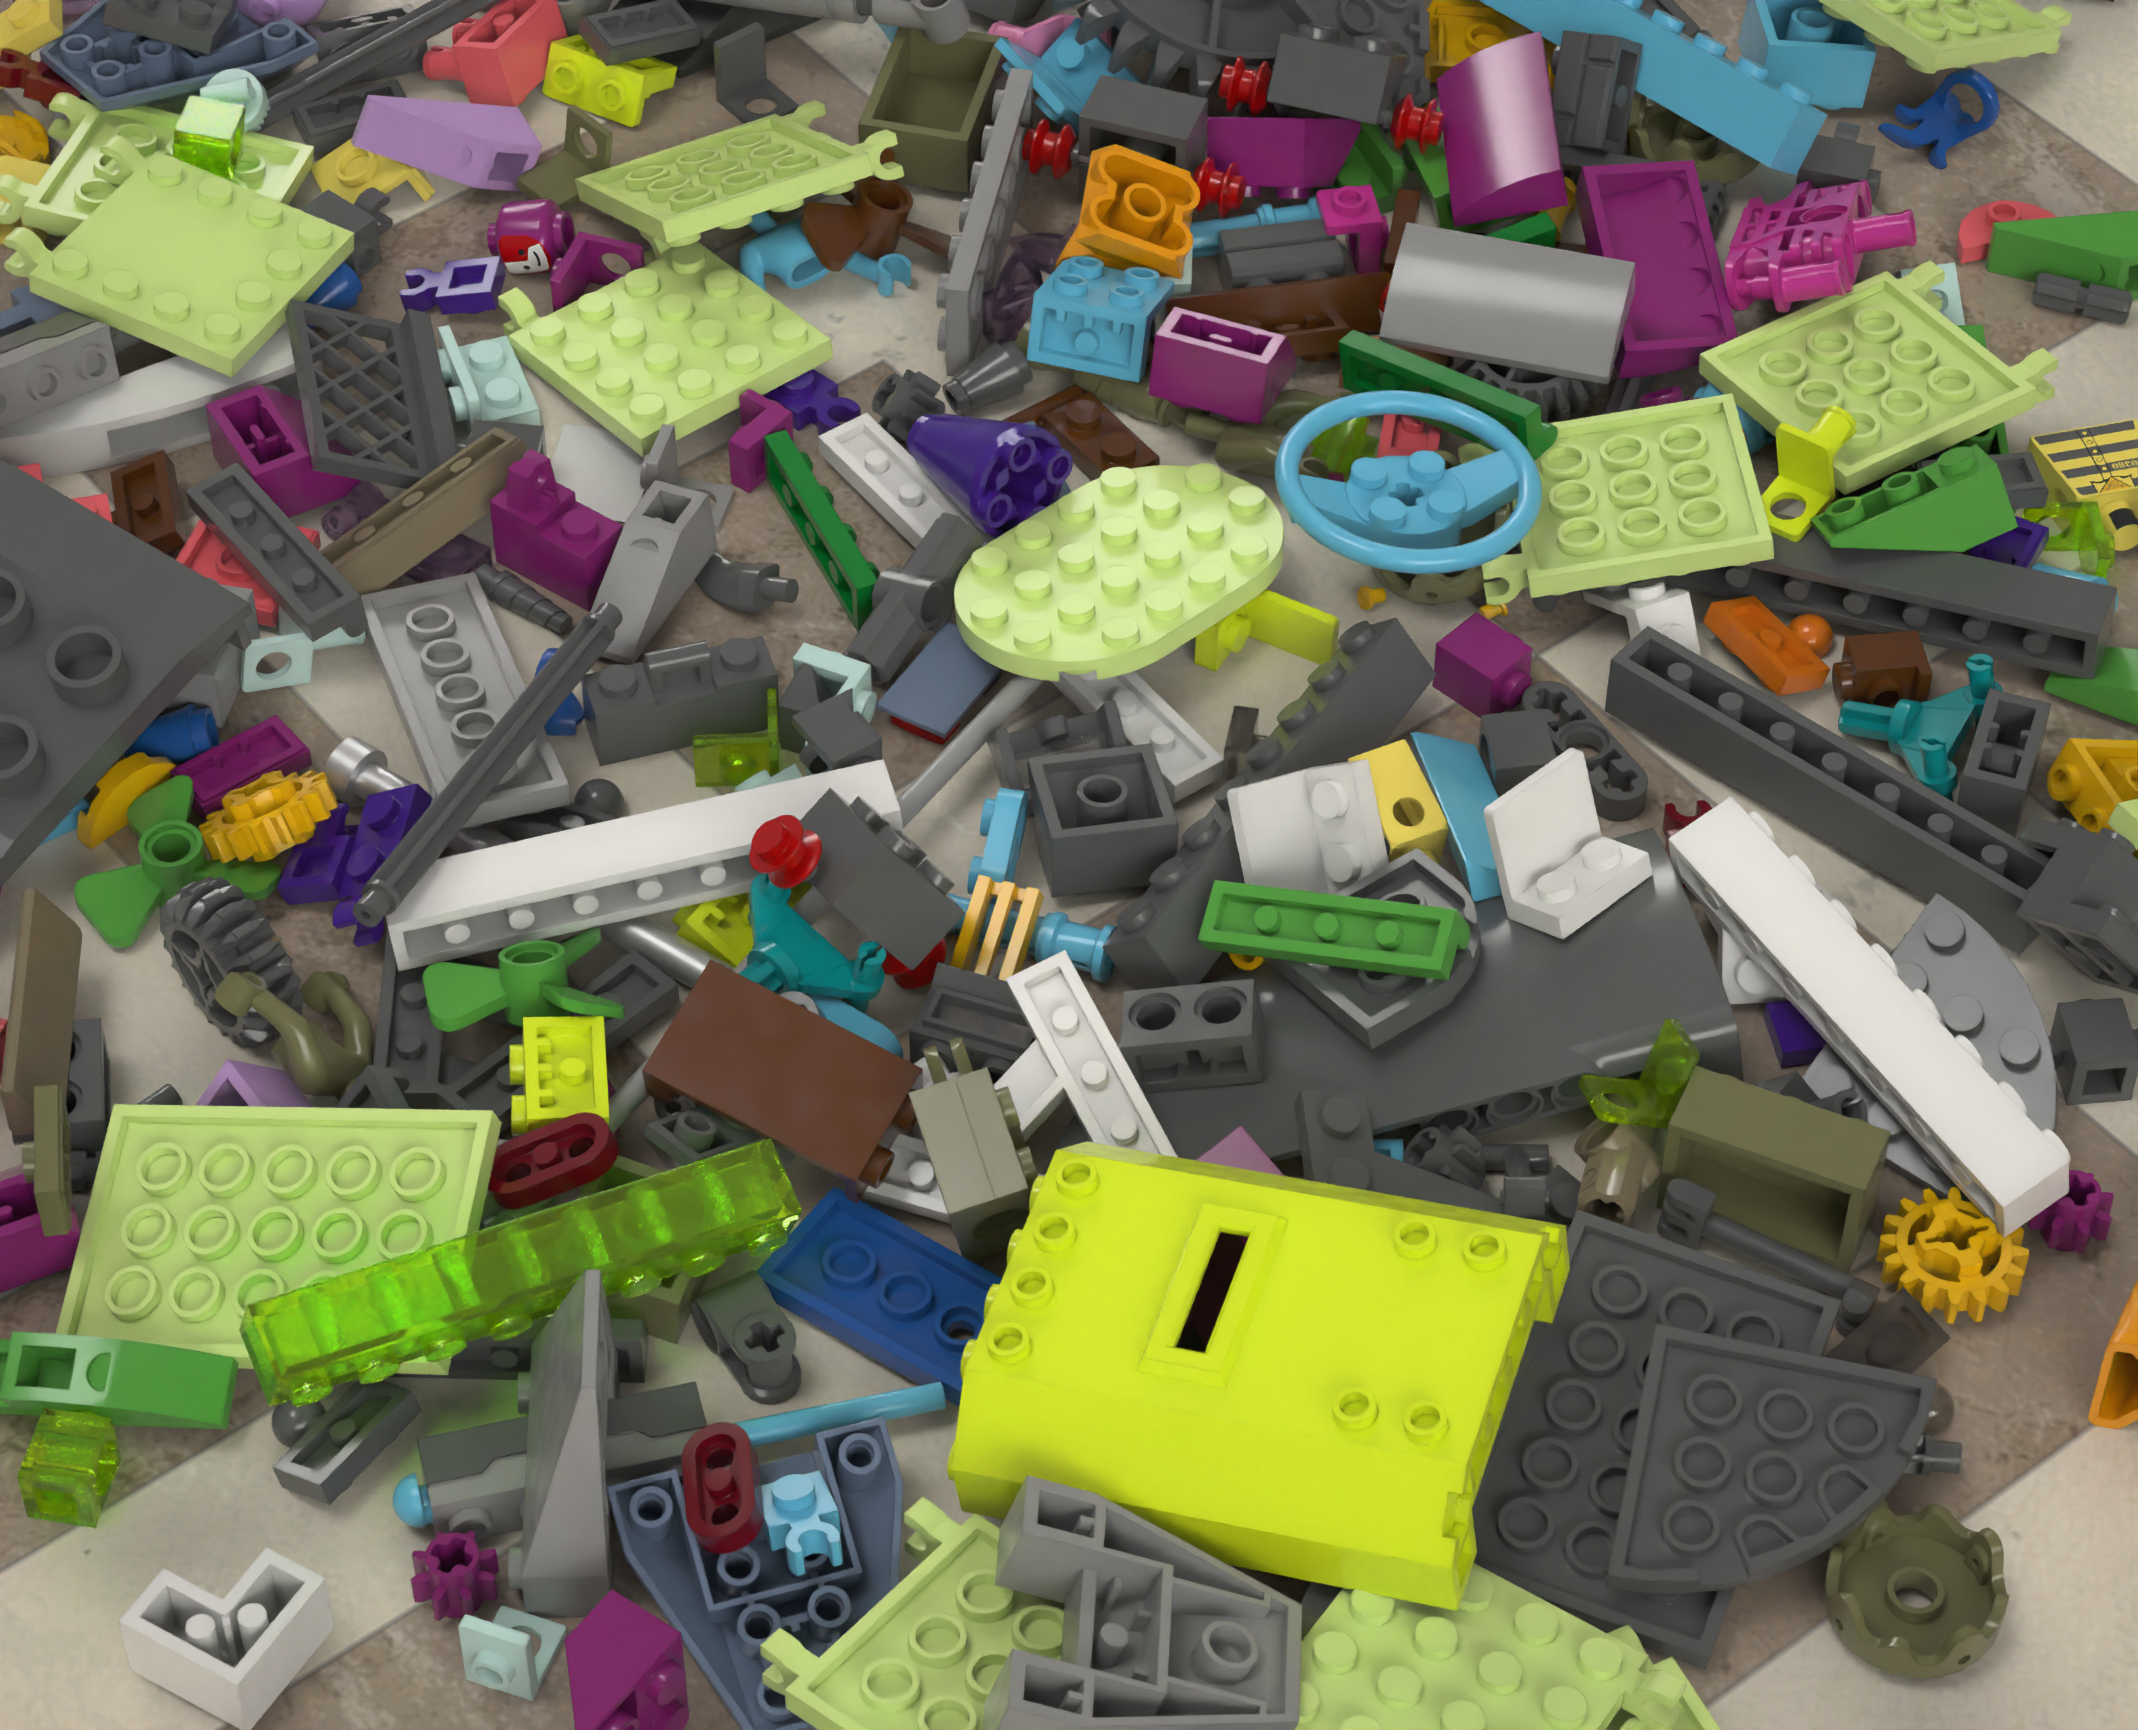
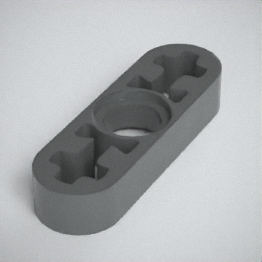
[1521,681,1648,822]

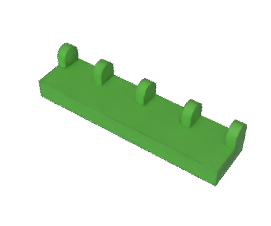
[1198,880,1470,981]

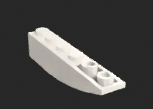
[0,321,323,478]

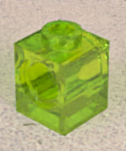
[173,95,246,181]
[17,1408,121,1528]

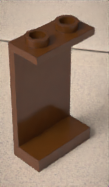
[642,960,923,1204]

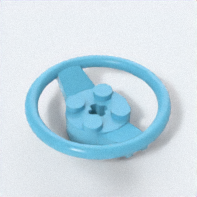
[1275,390,1542,574]

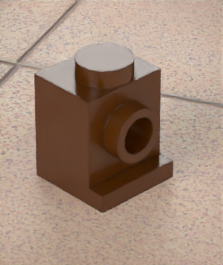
[1832,630,1933,708]

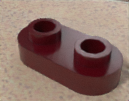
[487,1112,619,1210]
[681,1422,764,1554]

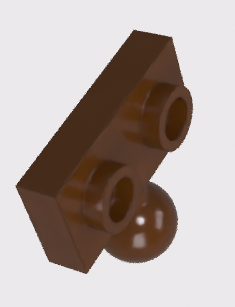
[110,450,186,555]

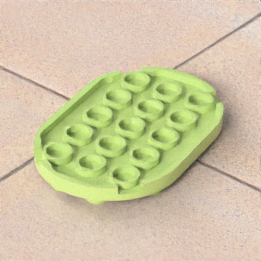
[954,463,1284,681]

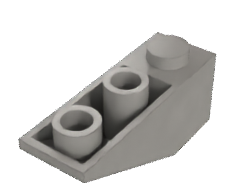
[590,480,718,665]

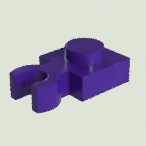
[399,256,506,315]
[762,369,861,435]

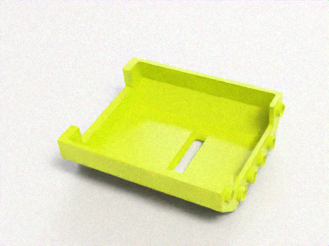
[947,1141,1570,1611]

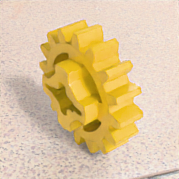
[199,770,338,863]
[1876,1187,2029,1324]

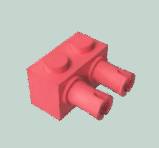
[423,0,568,107]

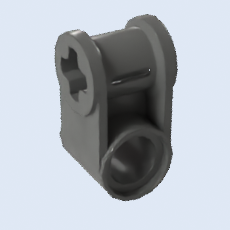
[690,1270,802,1404]

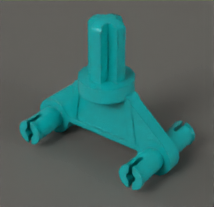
[1838,653,2003,802]
[739,874,886,1014]

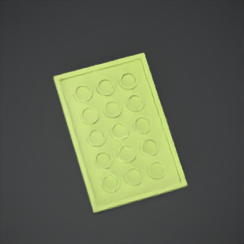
[56,1104,502,1375]

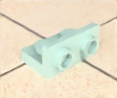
[437,325,541,434]

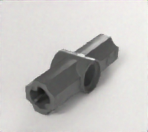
[843,512,984,688]

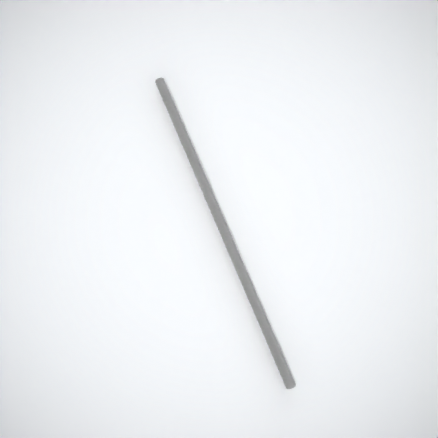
[498,675,1044,1233]

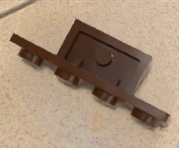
[1165,271,1392,362]

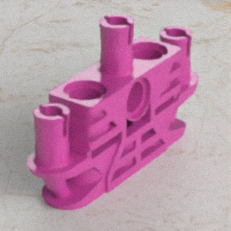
[1725,180,1917,313]

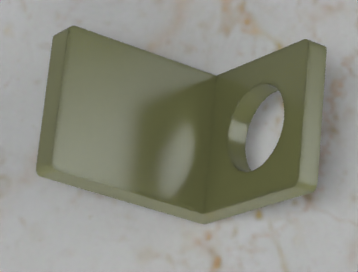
[516,105,613,211]

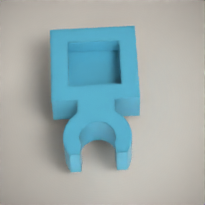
[761,1470,843,1576]

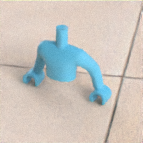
[739,211,911,296]

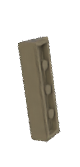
[320,427,528,595]
[0,888,82,1135]

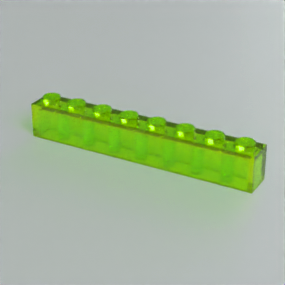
[239,1138,802,1407]

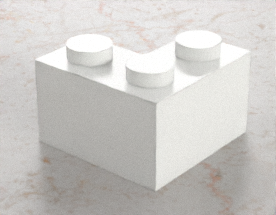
[119,1547,335,1730]

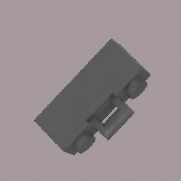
[581,636,779,766]

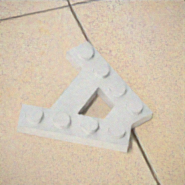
[862,950,1178,1224]

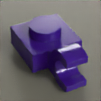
[277,802,359,905]

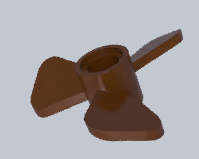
[800,148,952,272]

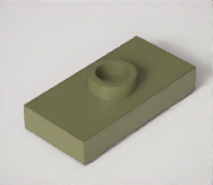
[22,1084,72,1237]

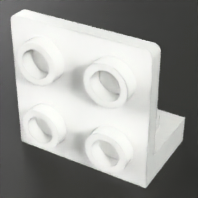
[1484,748,1653,939]
[1227,759,1389,894]

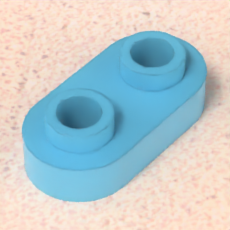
[967,787,1028,904]

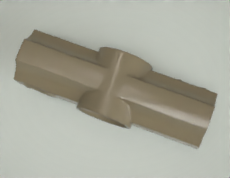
[1574,1075,1663,1228]

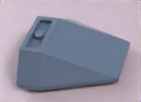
[39,0,319,112]
[607,1416,903,1730]

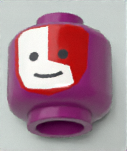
[487,198,576,275]

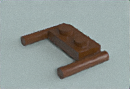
[1001,385,1160,480]

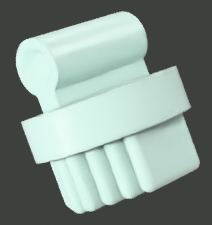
[200,69,271,133]

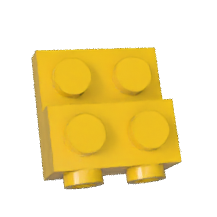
[2046,738,2138,860]

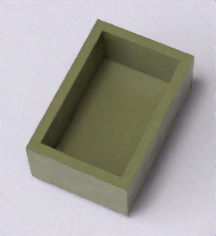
[858,27,1008,193]
[1656,1066,1891,1274]

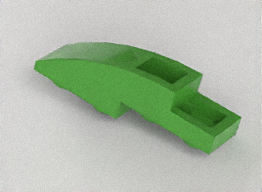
[0,1331,239,1429]

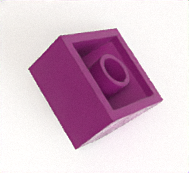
[1207,117,1361,198]

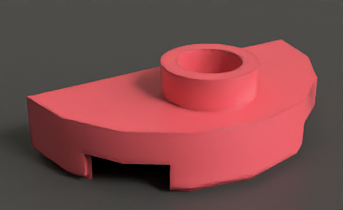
[1955,200,2056,264]

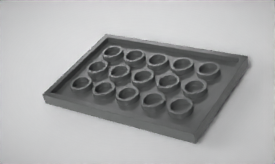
[1472,1209,1841,1670]

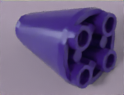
[907,414,1073,539]

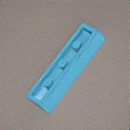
[1410,732,1502,902]

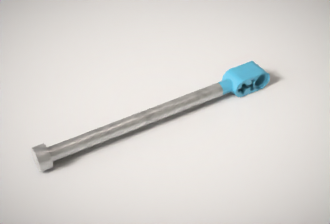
[323,737,903,1058]

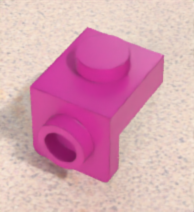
[1316,185,1389,274]

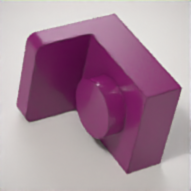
[728,389,794,493]

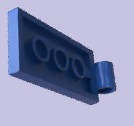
[756,1186,1002,1407]

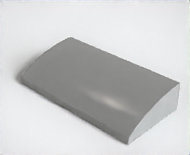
[1379,222,1635,385]

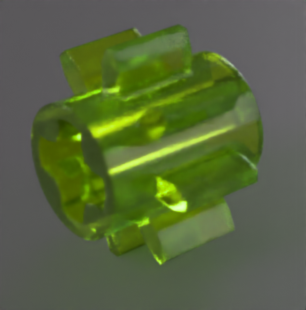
[1310,417,1379,475]

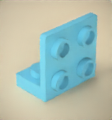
[994,17,1144,134]
[1026,256,1175,383]

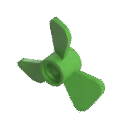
[74,775,282,948]
[423,927,625,1032]

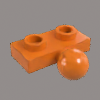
[1703,595,1834,696]

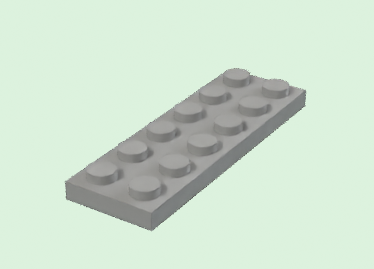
[936,68,1033,377]
[360,572,571,828]

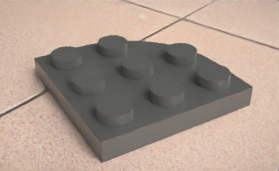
[1263,848,1481,1050]

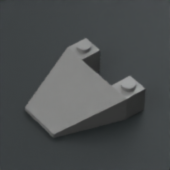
[508,1269,620,1618]
[982,1475,1302,1730]

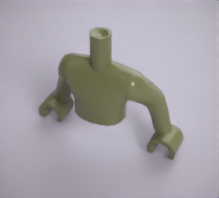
[1184,389,1363,479]
[214,971,373,1100]

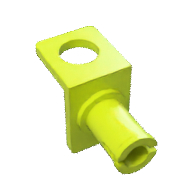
[1761,406,1857,542]

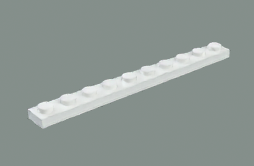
[818,413,1225,803]

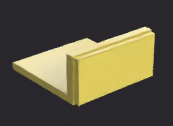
[310,138,436,205]

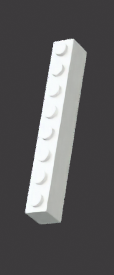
[385,759,903,971]
[1668,796,2071,1238]

